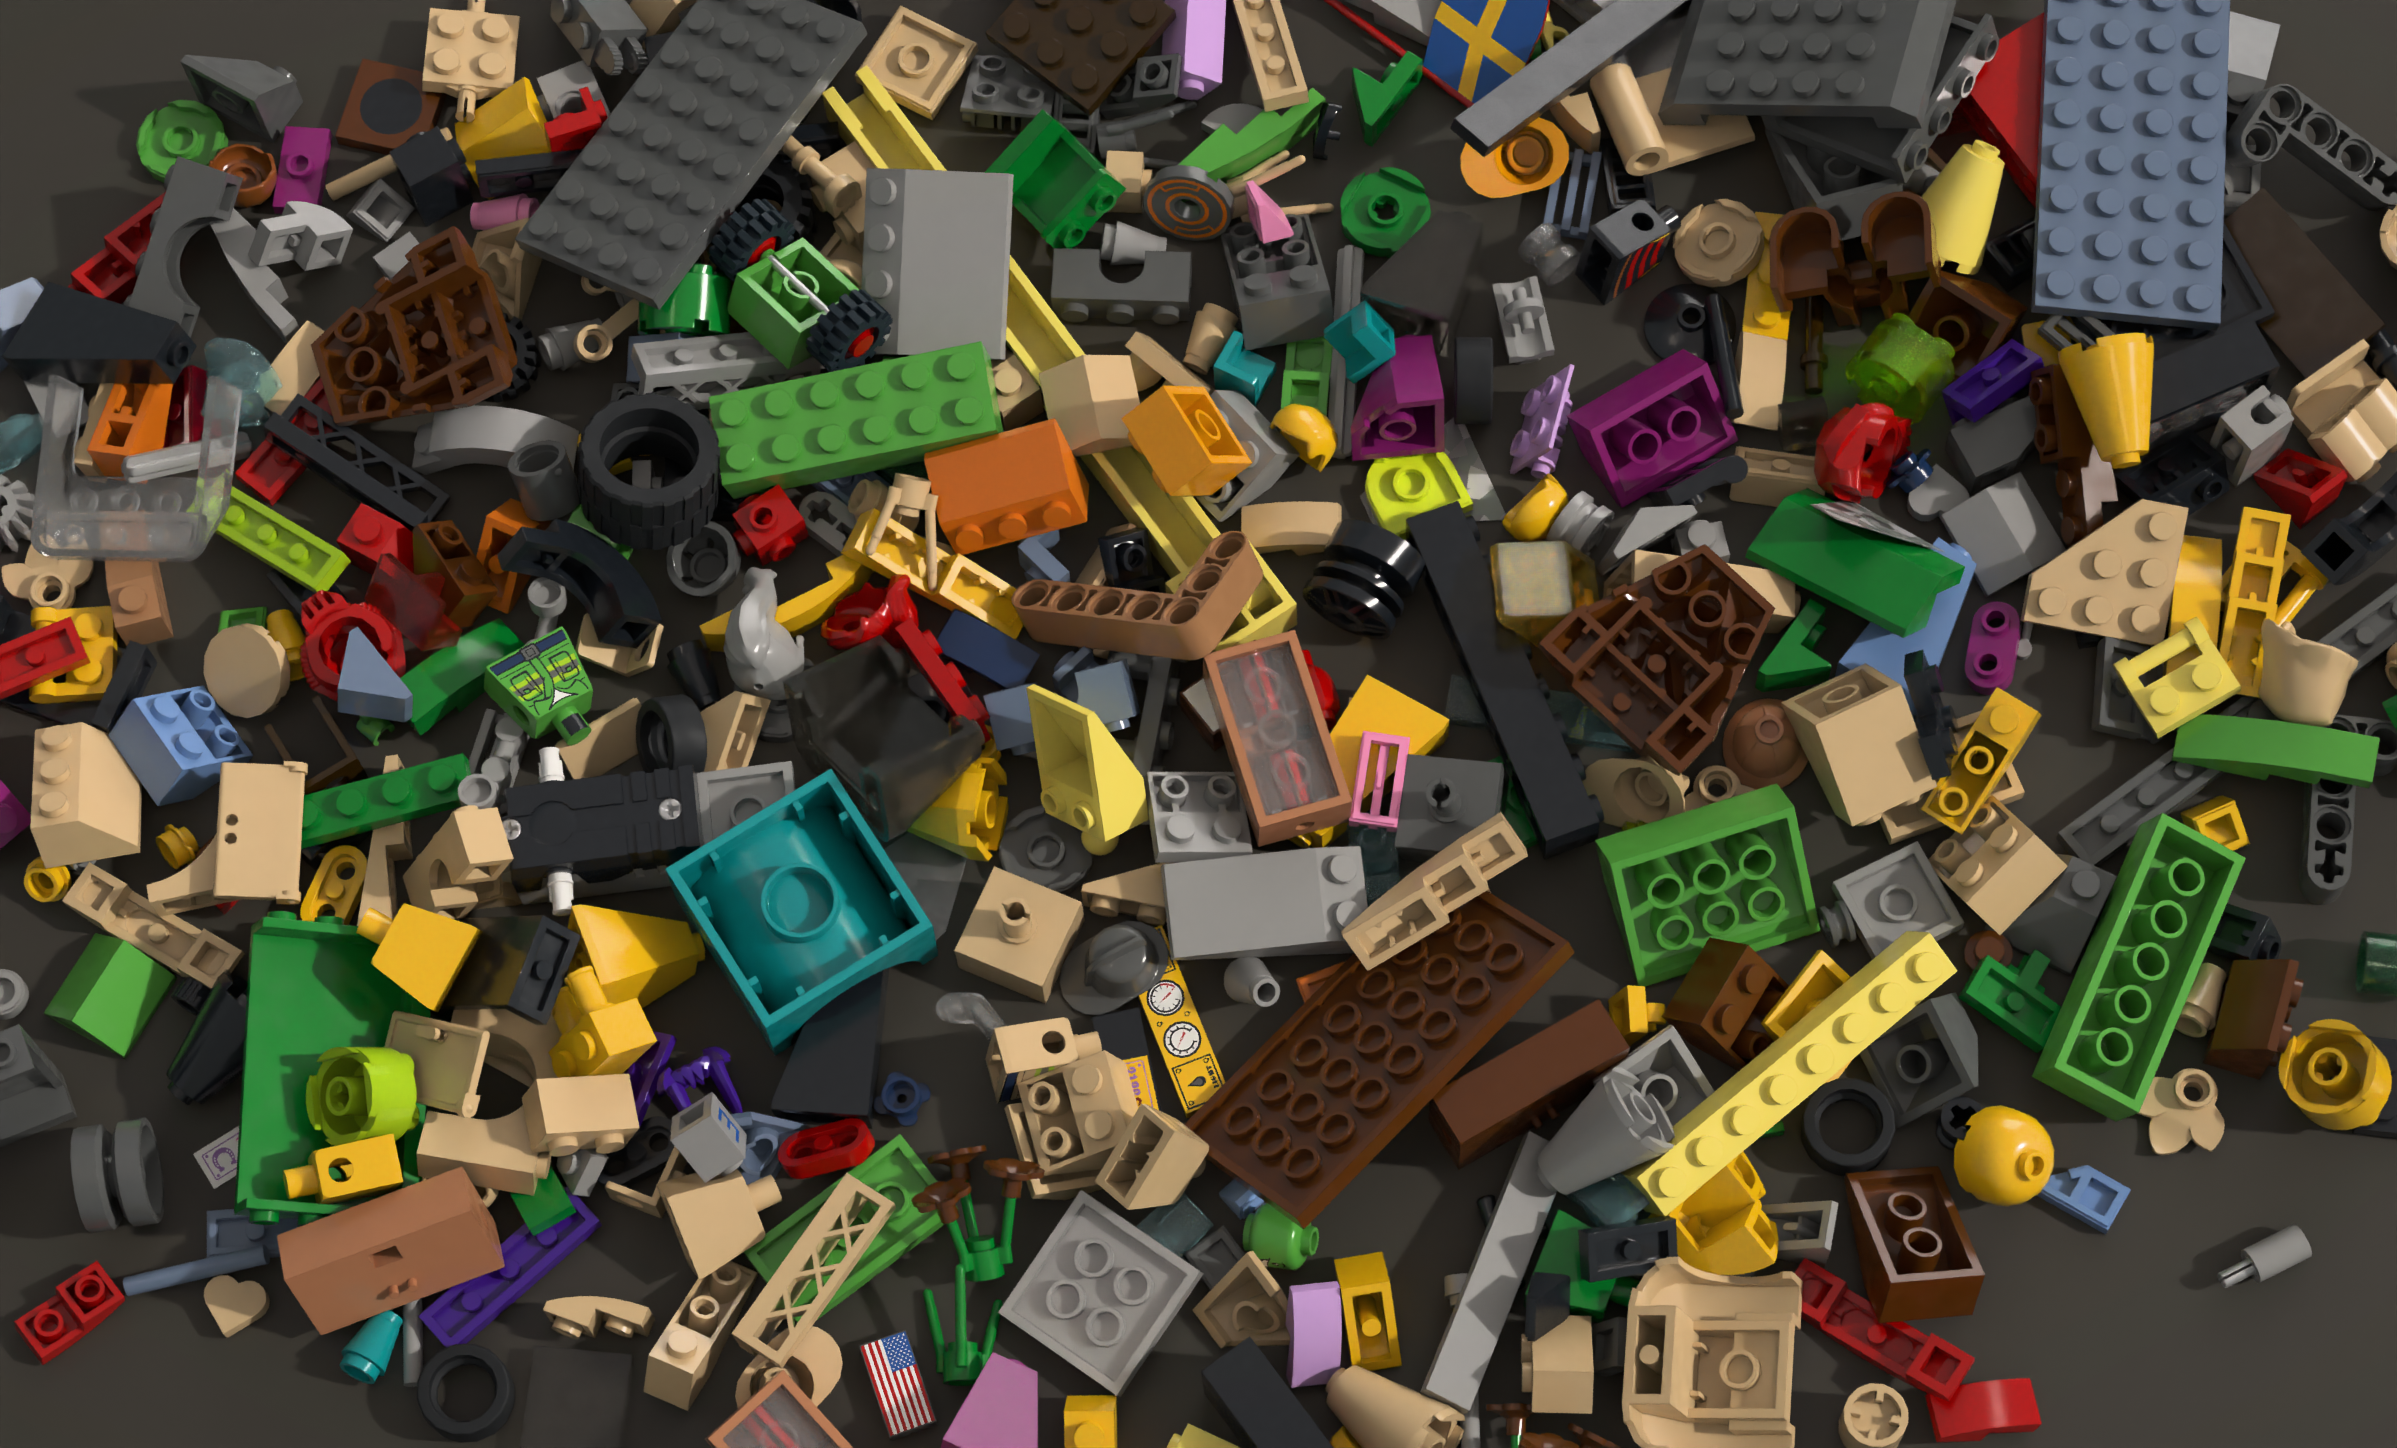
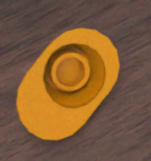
[1460,117,1569,198]

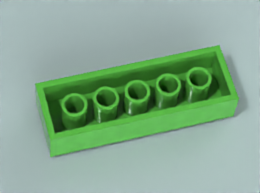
[708,341,1003,499]
[2032,813,2246,1122]

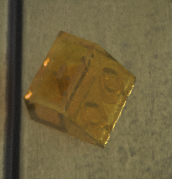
[1490,541,1599,649]

